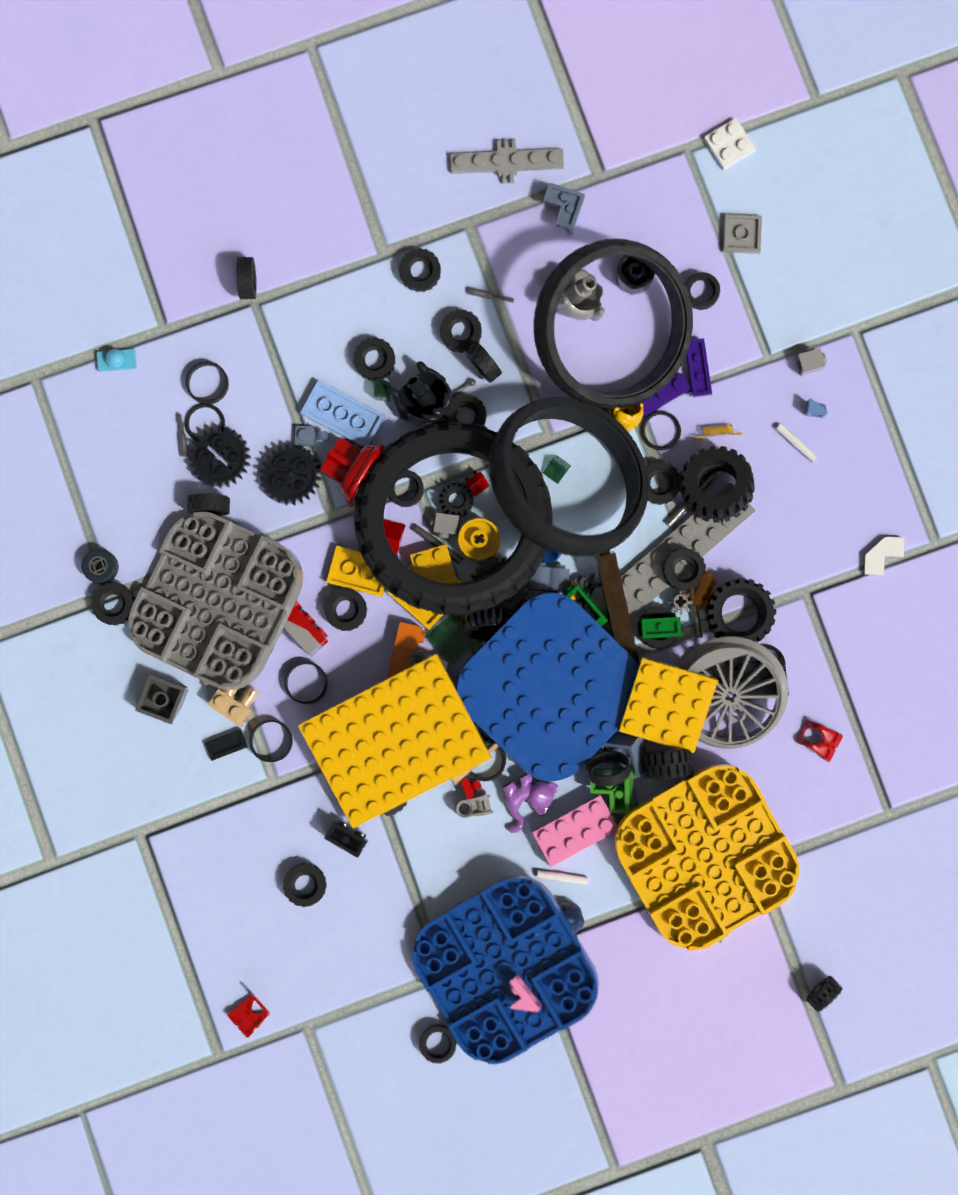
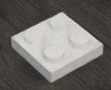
[704,118,756,170]

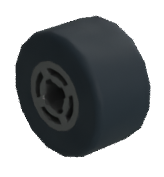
[81,549,119,584]

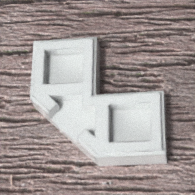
[864,537,904,575]

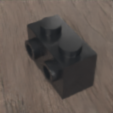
[324,820,369,858]

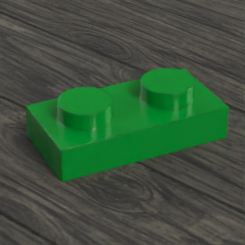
[641,617,682,639]

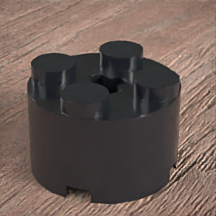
[616,255,655,295]

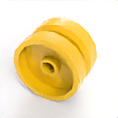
[458,518,500,563]

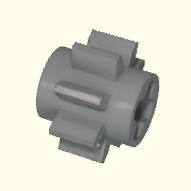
[669,591,693,615]

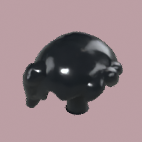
[388,361,452,425]

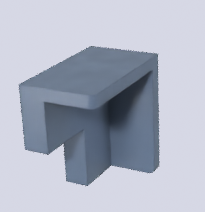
[543,182,585,235]
[600,729,647,777]

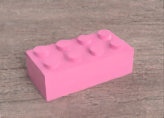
[532,795,617,867]

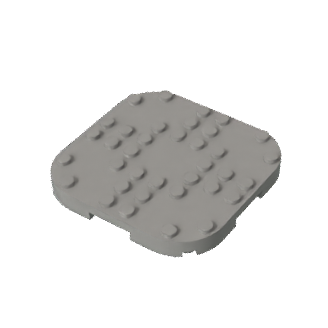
[128,512,303,690]

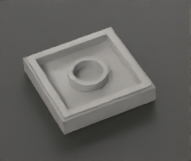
[722,214,762,254]

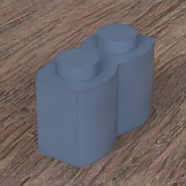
[529,563,570,593]

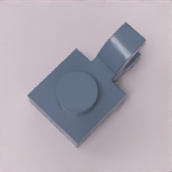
[295,426,329,446]

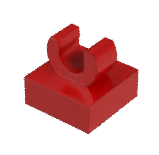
[465,471,490,497]
[461,778,482,799]

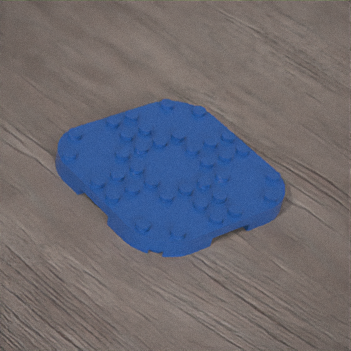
[457,593,639,781]
[412,876,599,1064]

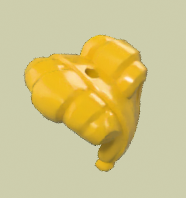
[609,403,643,432]

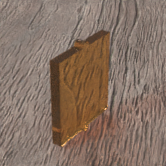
[692,571,717,611]

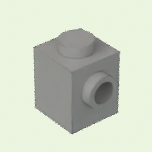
[795,347,827,376]
[431,513,459,539]

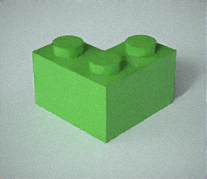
[590,768,634,814]

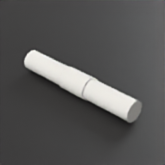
[776,424,817,462]
[537,870,588,885]

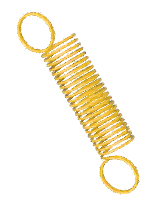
[694,424,744,439]

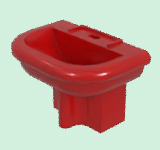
[320,438,385,507]

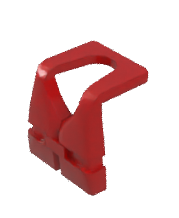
[796,720,843,762]
[227,994,270,1038]

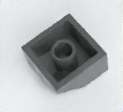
[135,674,189,725]

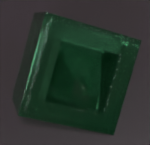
[374,378,391,401]

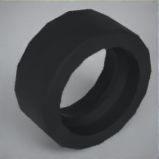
[686,272,721,310]
[389,470,424,507]
[419,1024,456,1064]

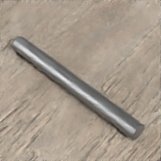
[665,471,721,528]

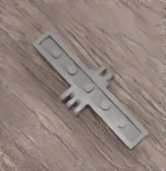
[451,139,564,184]

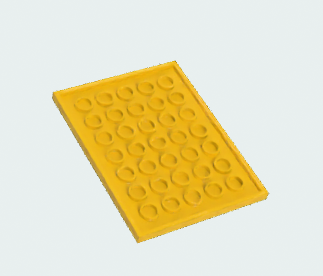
[298,654,492,828]

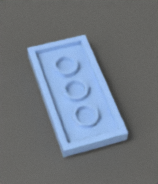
[300,380,385,447]

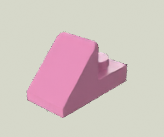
[509,974,542,1012]

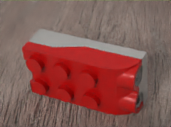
[284,601,329,657]

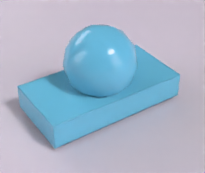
[97,349,137,372]

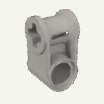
[455,794,494,818]

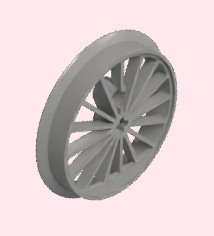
[678,636,788,749]

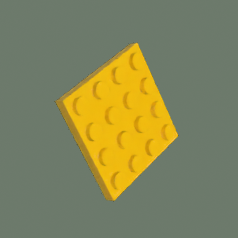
[619,657,718,753]

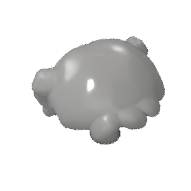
[557,269,605,322]

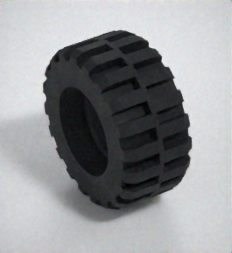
[680,446,755,523]

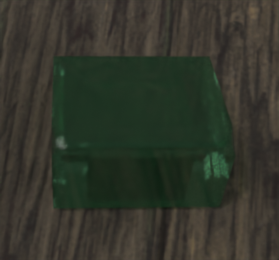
[543,455,571,484]

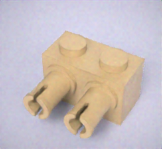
[208,686,260,727]

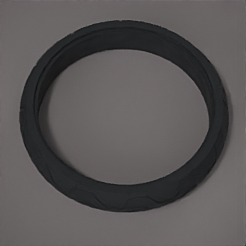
[533,238,693,409]
[489,397,648,557]

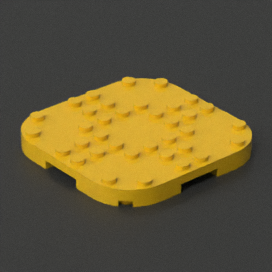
[614,764,800,950]

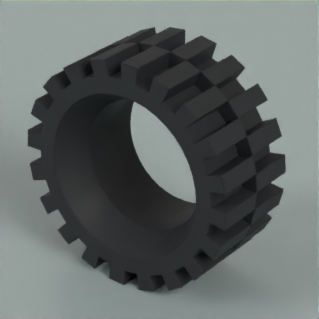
[705,578,776,642]

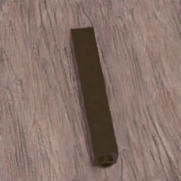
[594,550,640,665]

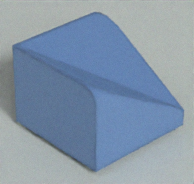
[805,398,827,418]

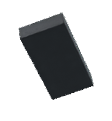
[205,729,248,761]

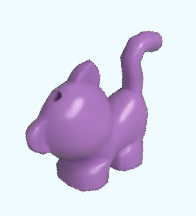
[503,773,559,833]

